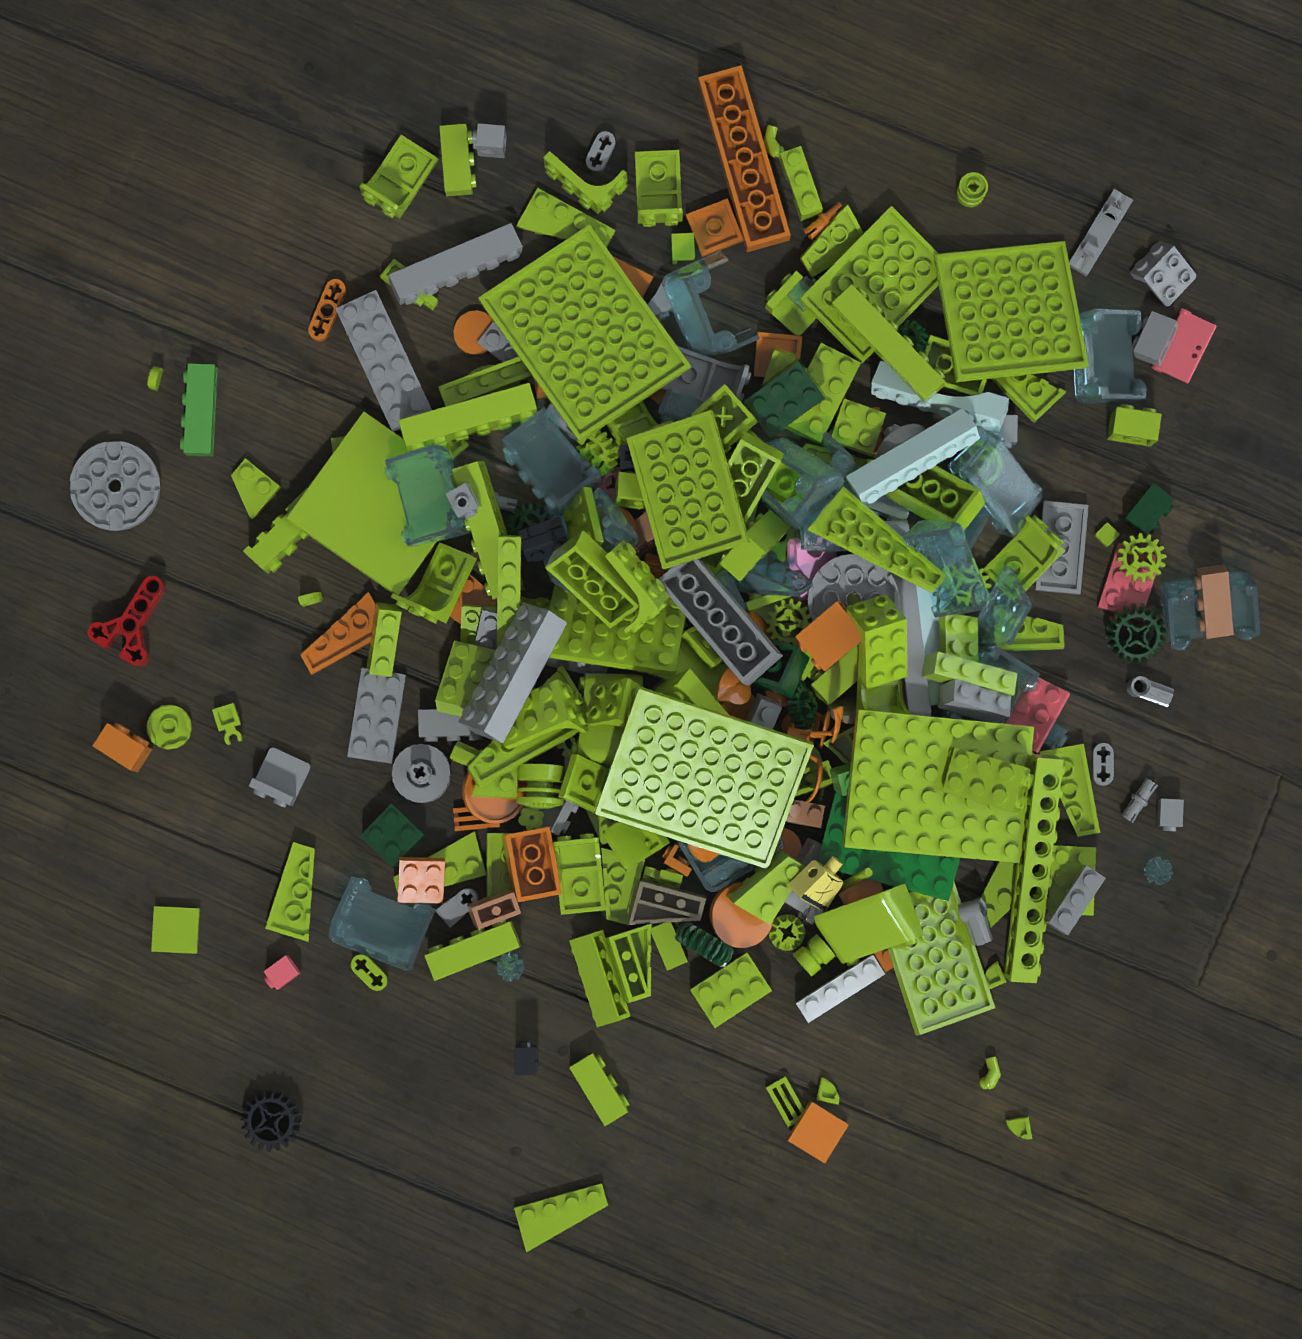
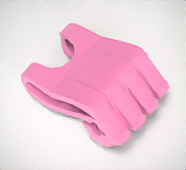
[783,535,837,604]

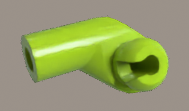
[764,125,784,158]

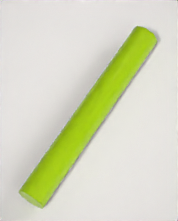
[836,868,873,895]

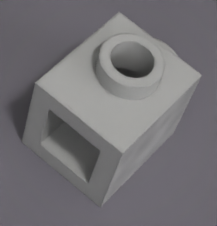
[446,483,481,520]

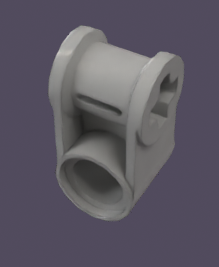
[436,888,479,928]

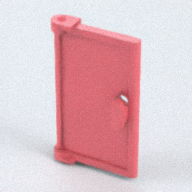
[1151,308,1217,384]

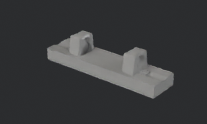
[1069,189,1133,276]

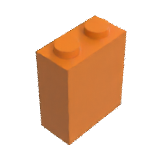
[795,600,861,671]

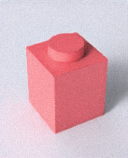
[264,955,301,990]

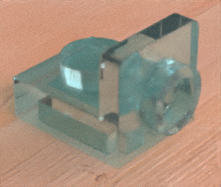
[787,276,817,312]
[1044,723,1068,749]

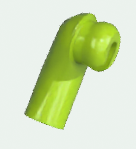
[979,1056,1001,1090]

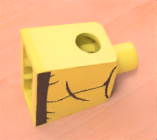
[788,856,843,912]

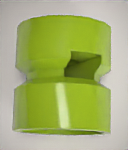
[956,172,988,208]
[793,934,835,977]

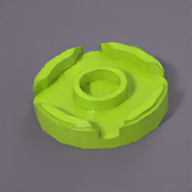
[146,705,192,750]

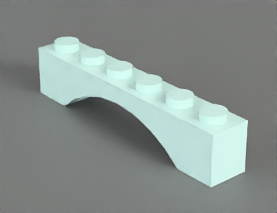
[871,361,1009,432]

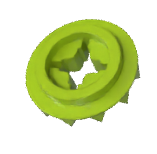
[769,914,805,951]

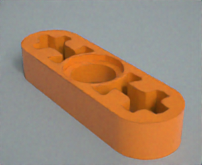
[308,279,346,342]

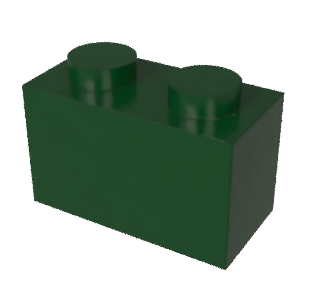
[1123,483,1175,537]

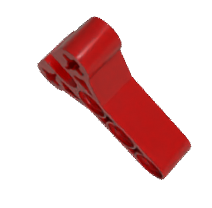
[88,576,166,667]

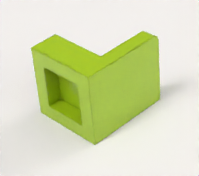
[671,233,695,264]

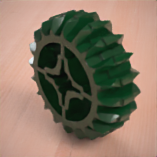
[1105,603,1167,664]
[675,921,734,967]

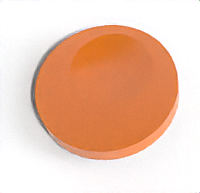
[462,771,527,824]
[709,882,774,948]

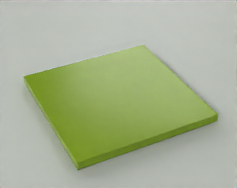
[933,241,1089,382]
[286,412,457,596]

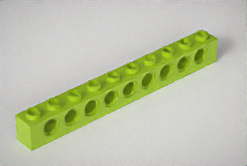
[1004,754,1065,983]

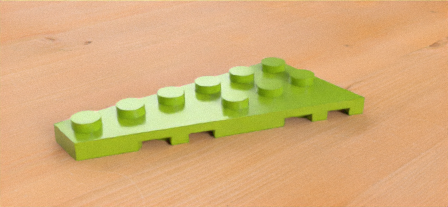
[807,486,947,593]
[467,665,582,788]

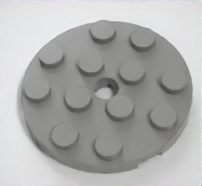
[70,441,161,531]
[808,554,900,645]

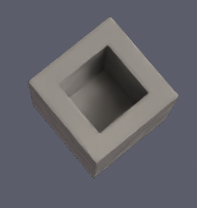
[1156,799,1184,831]

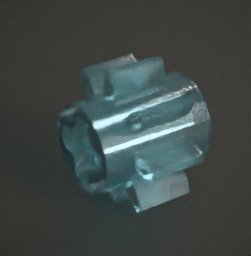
[1144,857,1173,885]
[497,952,524,982]

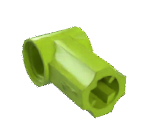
[450,741,483,766]

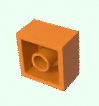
[93,722,153,772]

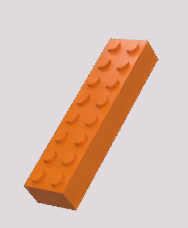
[698,65,791,252]

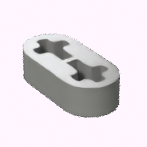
[586,131,615,173]
[1092,743,1114,786]

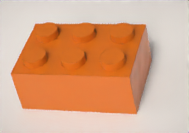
[502,827,562,902]

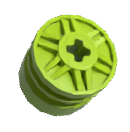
[516,764,565,809]

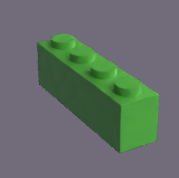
[180,364,218,457]

